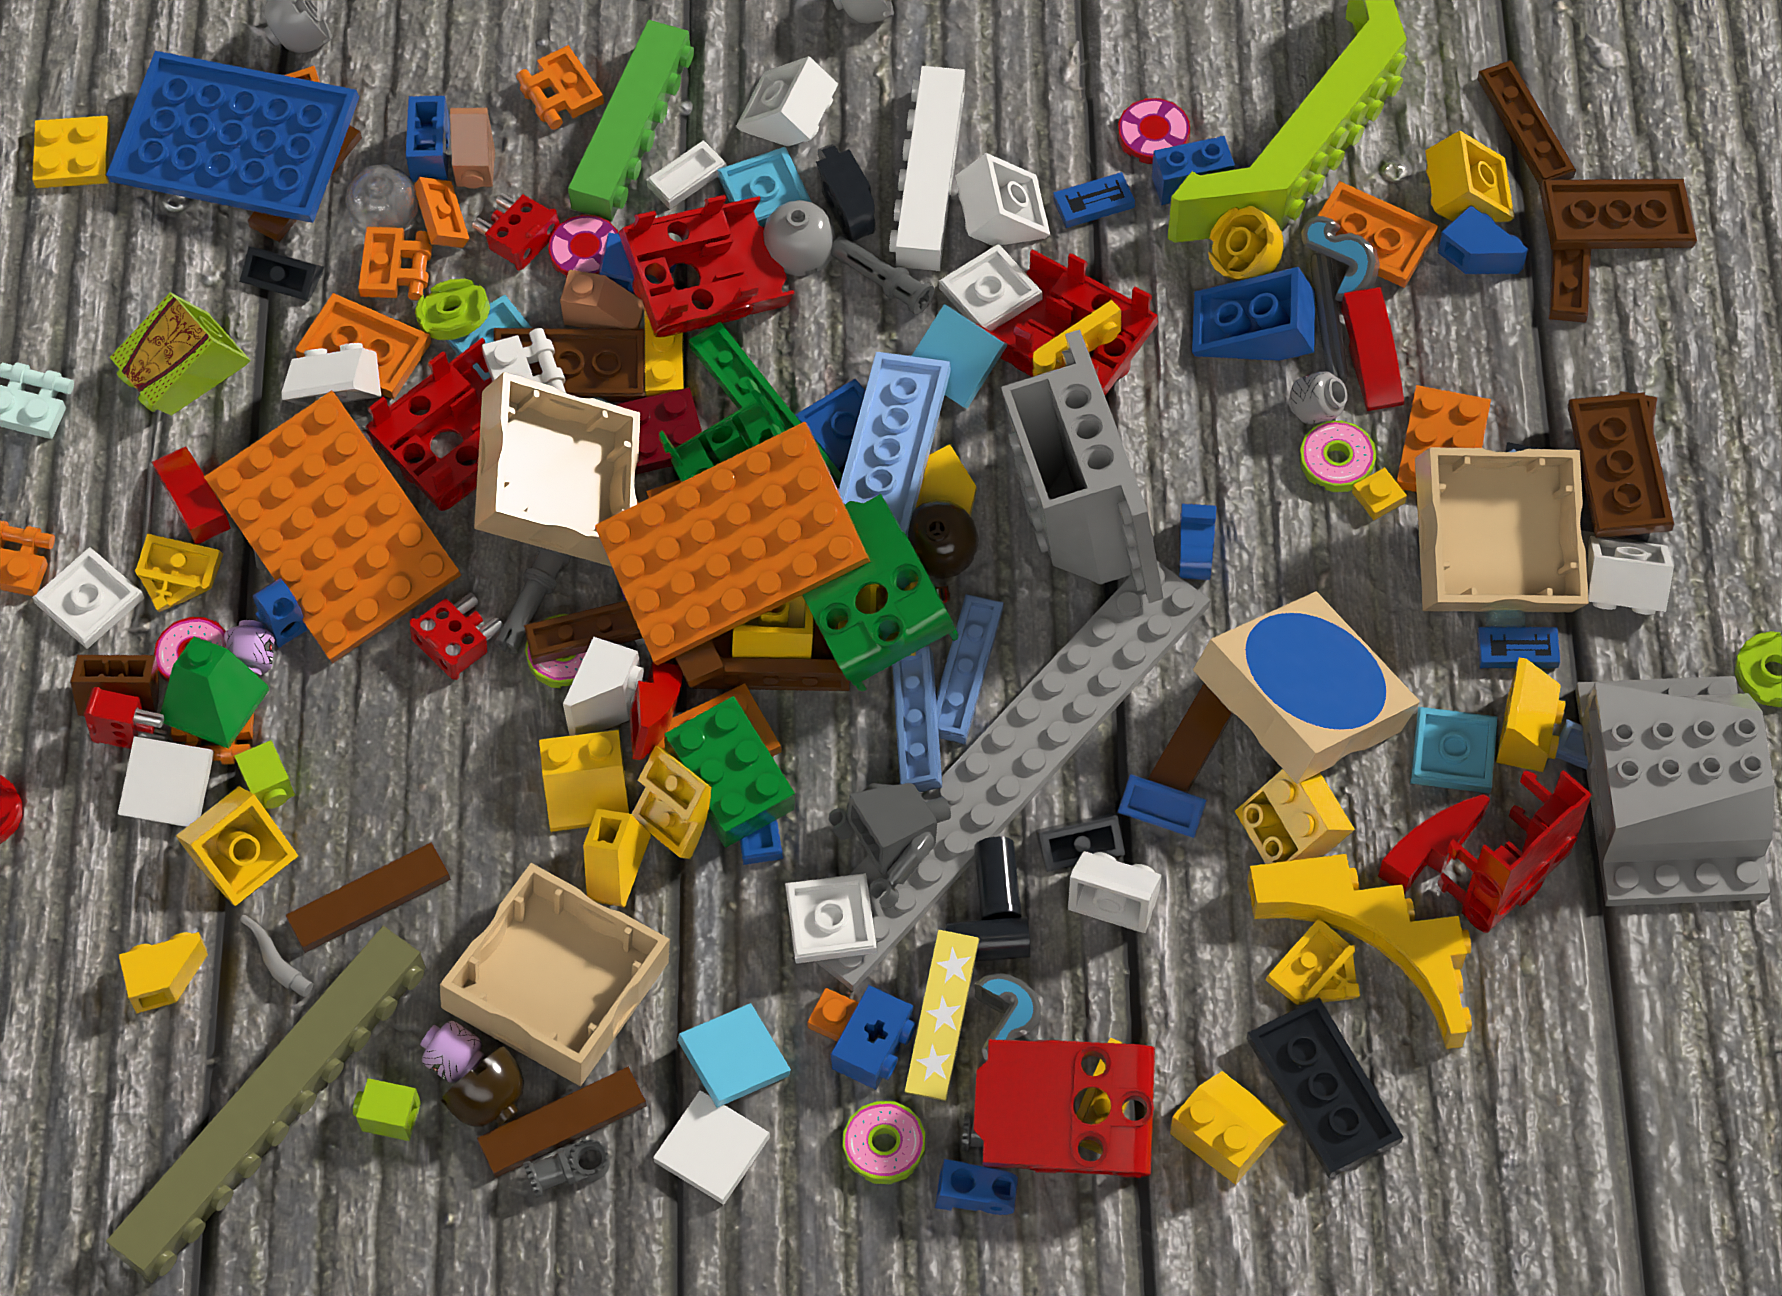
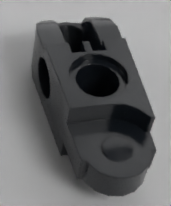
[816,144,876,241]

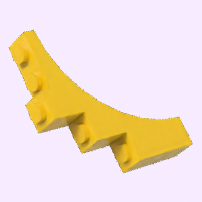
[1247,854,1472,1049]

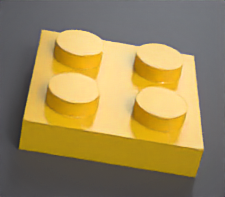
[32,116,110,188]

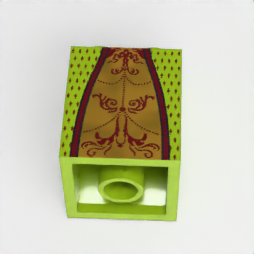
[109,292,251,416]

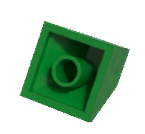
[160,636,269,749]

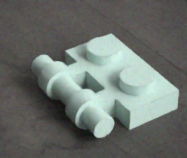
[0,362,74,439]

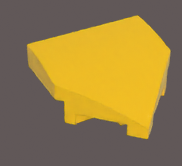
[915,444,977,517]
[135,534,223,612]
[1265,918,1360,1005]

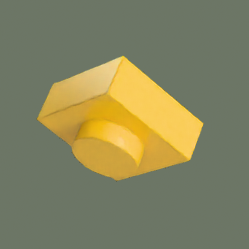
[1352,468,1407,521]

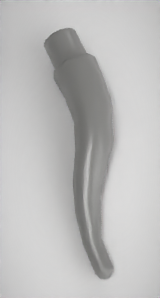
[240,915,313,997]

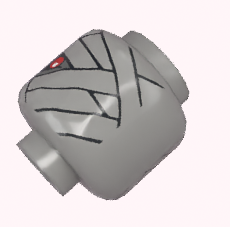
[1289,371,1347,425]

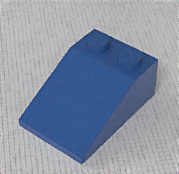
[1192,267,1315,361]

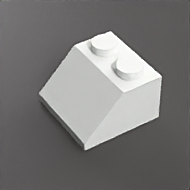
[736,56,838,146]
[955,153,1050,246]
[281,343,381,407]
[1587,536,1674,615]
[563,637,644,736]
[1068,851,1162,933]

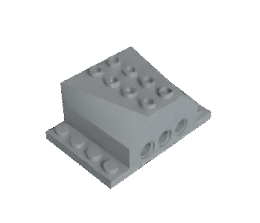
[1001,330,1164,603]
[1575,676,1775,906]

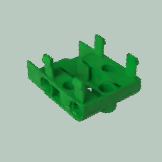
[659,379,787,482]
[802,494,959,691]

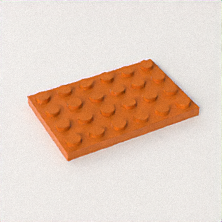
[204,390,462,663]
[594,422,871,666]

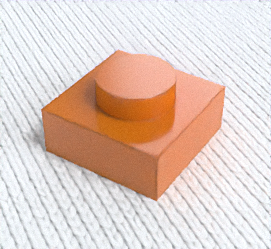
[807,988,859,1042]

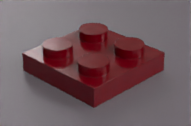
[616,387,702,475]

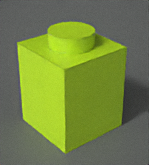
[234,740,295,809]
[353,1078,421,1141]

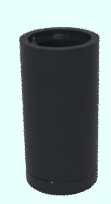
[974,836,1022,920]
[945,917,1030,962]

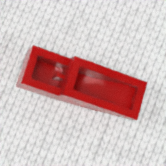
[1341,287,1404,411]
[151,446,231,545]
[630,661,683,760]
[1378,794,1490,894]

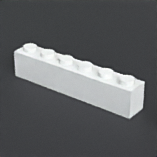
[889,66,965,271]

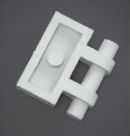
[482,328,566,393]

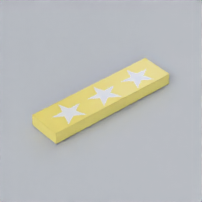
[905,930,979,1101]

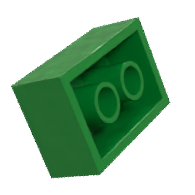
[664,696,795,848]

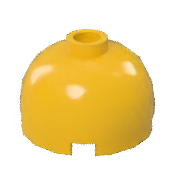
[1208,206,1284,281]

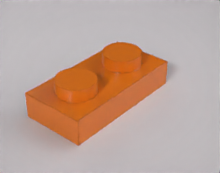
[413,177,470,248]

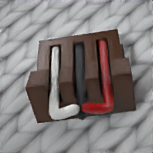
[935,586,950,603]

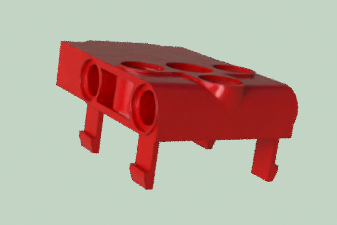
[619,195,795,338]
[975,249,1158,396]
[366,338,492,511]
[1437,770,1592,933]
[974,1039,1155,1178]

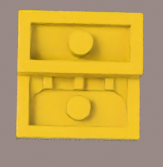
[632,746,711,859]

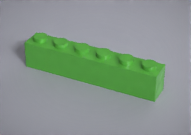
[568,19,694,221]

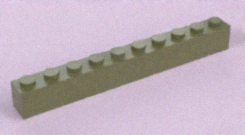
[106,926,426,1284]

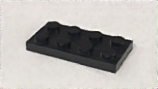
[1246,997,1403,1179]

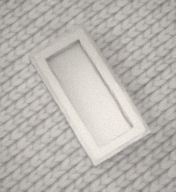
[646,140,726,209]

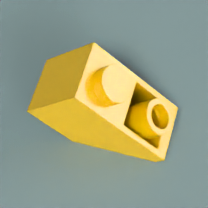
[583,809,651,907]
[119,932,208,1014]

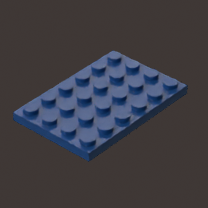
[106,51,360,223]

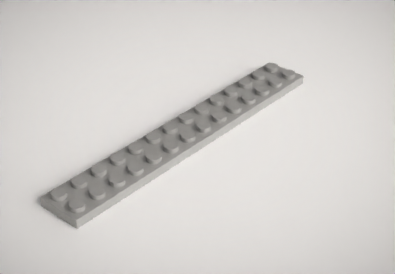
[791,561,1211,992]

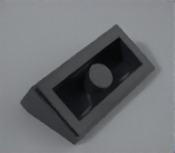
[239,246,324,301]
[1035,813,1125,872]

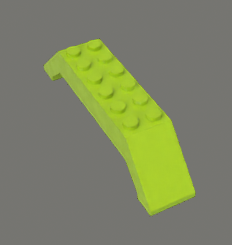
[1168,0,1407,243]

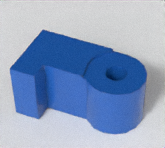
[1179,503,1216,580]
[252,578,308,648]
[935,1159,1018,1215]

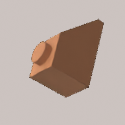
[450,108,495,189]
[560,269,644,329]

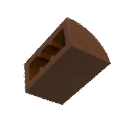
[70,655,159,716]

